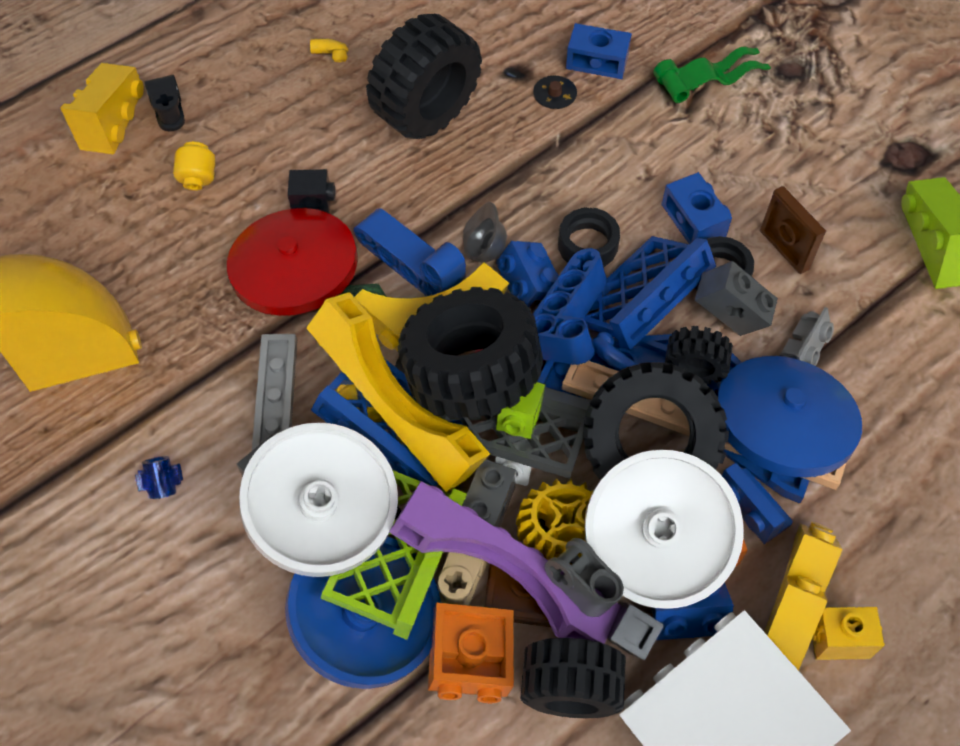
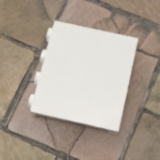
[619,610,851,746]

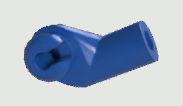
[592,332,635,371]

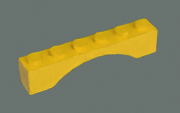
[306,292,490,492]

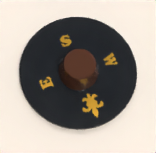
[533,75,577,109]

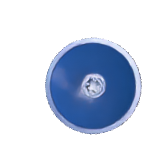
[717,356,862,478]
[285,536,441,689]

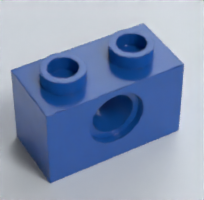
[566,23,632,79]
[661,172,732,244]

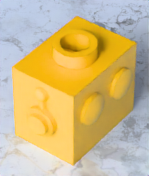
[812,607,884,660]

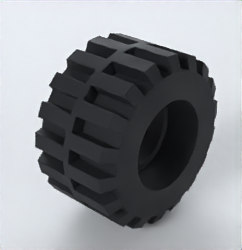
[520,638,626,718]

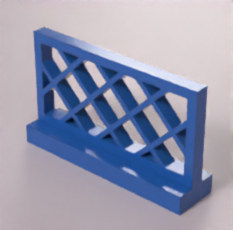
[583,236,716,350]
[311,358,463,492]

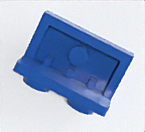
[496,241,559,307]
[722,462,793,544]
[651,582,734,640]

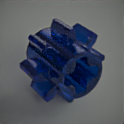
[135,456,183,499]

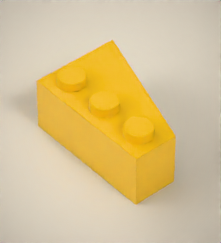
[60,63,144,155]

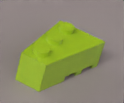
[901,177,960,289]

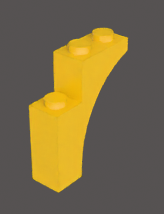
[355,262,509,352]
[764,522,843,671]

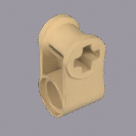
[438,552,488,606]

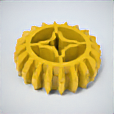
[516,478,594,565]

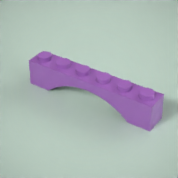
[389,481,621,644]

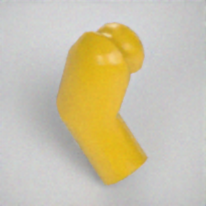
[310,38,349,63]

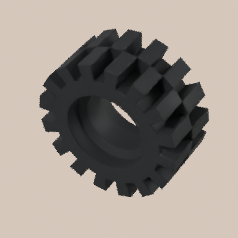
[665,326,733,384]

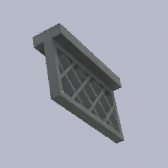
[438,387,591,479]

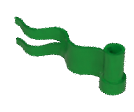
[653,46,771,103]

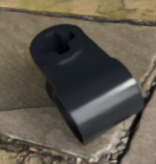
[144,74,185,132]

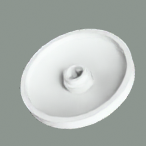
[239,423,398,577]
[584,450,744,609]

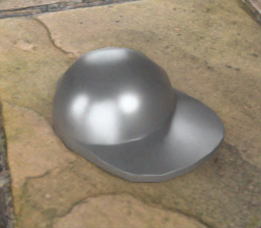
[463,202,507,263]

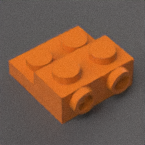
[428,602,514,704]

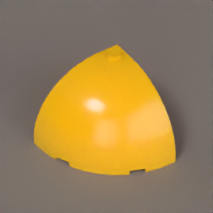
[0,254,142,392]

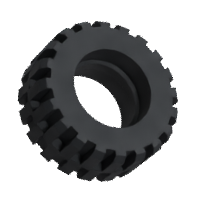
[366,13,482,139]
[398,287,543,420]
[583,362,729,479]

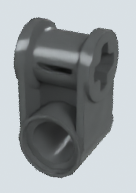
[545,538,624,617]

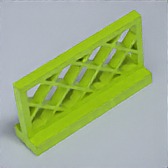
[321,470,467,640]

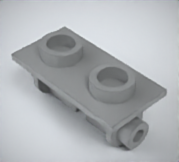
[779,307,834,366]

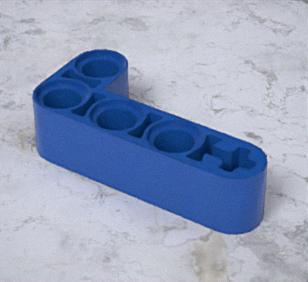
[353,208,466,296]
[533,248,607,365]

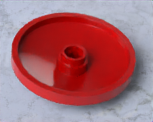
[227,208,358,316]

